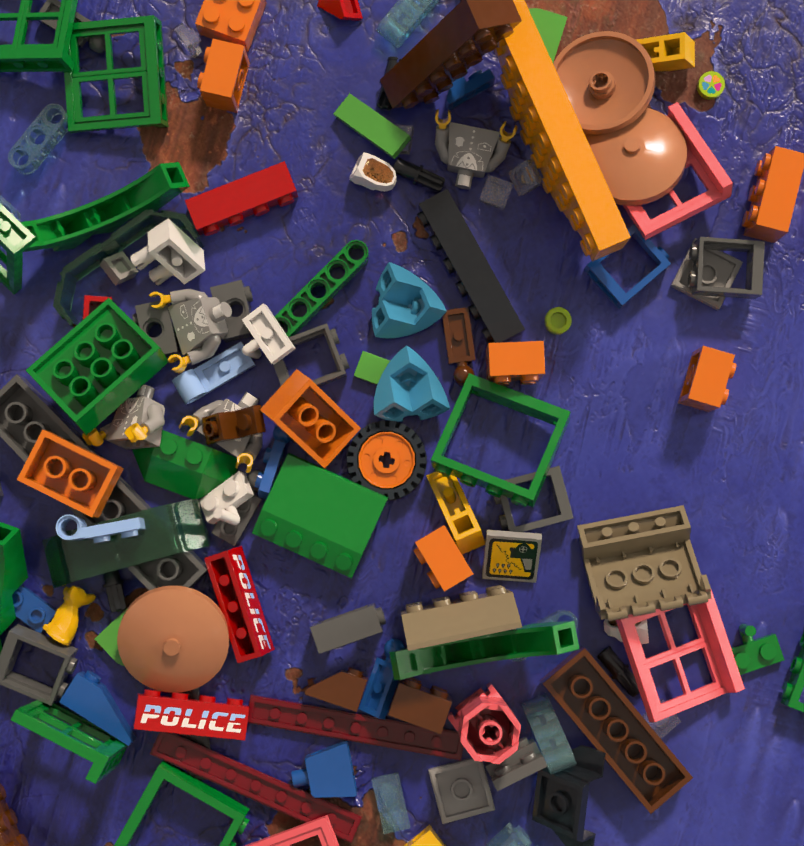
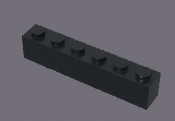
[417,189,525,344]

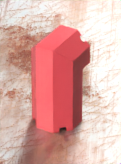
[447,682,521,764]

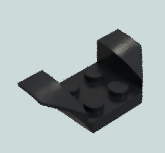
[532,745,606,846]

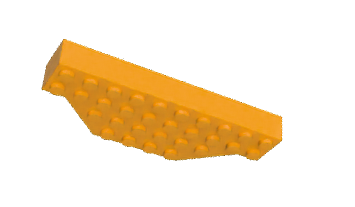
[493,0,631,261]

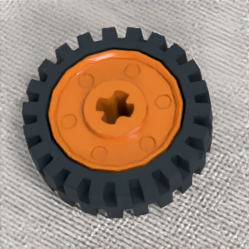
[347,420,427,501]

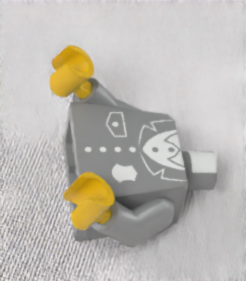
[435,109,517,189]
[149,289,232,373]
[82,385,165,450]
[179,392,263,473]

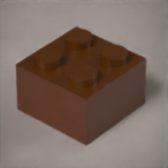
[388,677,452,734]

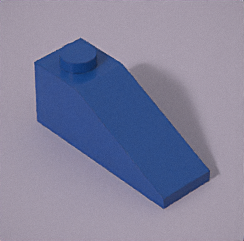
[59,670,137,746]

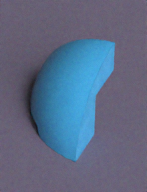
[372,262,447,338]
[374,345,450,422]

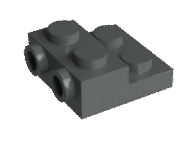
[484,737,548,791]

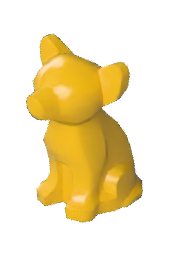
[42,586,96,646]

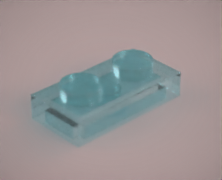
[372,772,411,834]

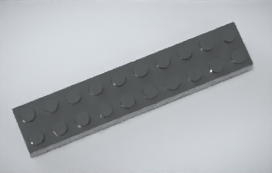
[0,374,208,591]

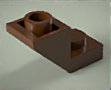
[202,405,266,445]

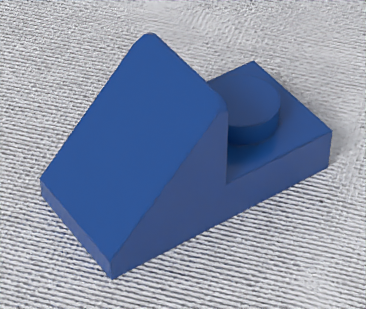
[446,69,495,111]

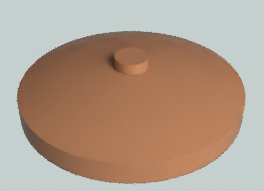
[553,31,655,135]
[584,108,687,206]
[117,585,230,693]

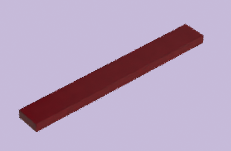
[248,694,463,761]
[150,732,362,843]

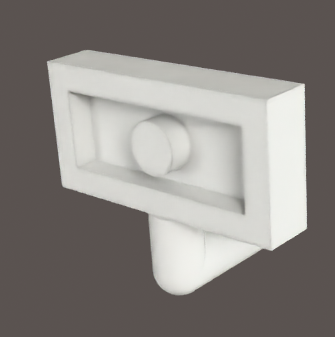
[242,304,296,365]
[199,471,254,525]

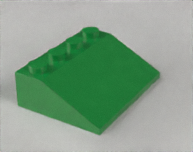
[26,298,168,435]
[252,453,388,578]

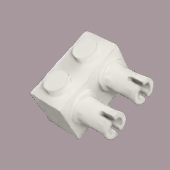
[130,218,205,286]

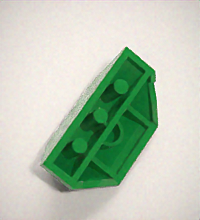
[132,430,240,500]

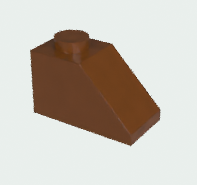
[305,667,368,712]

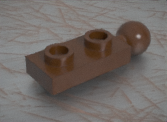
[442,307,476,386]

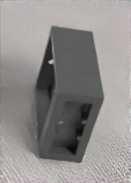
[688,237,765,299]
[273,323,350,387]
[493,466,574,532]
[310,603,386,654]
[0,624,78,706]

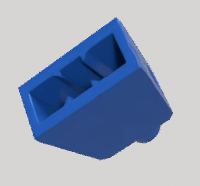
[291,740,358,798]

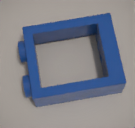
[584,224,671,309]

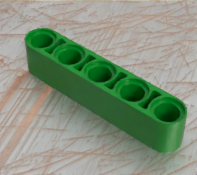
[274,240,369,338]

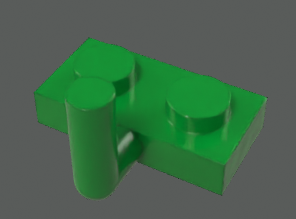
[731,624,784,675]

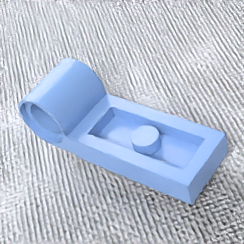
[172,342,256,405]
[56,515,146,544]

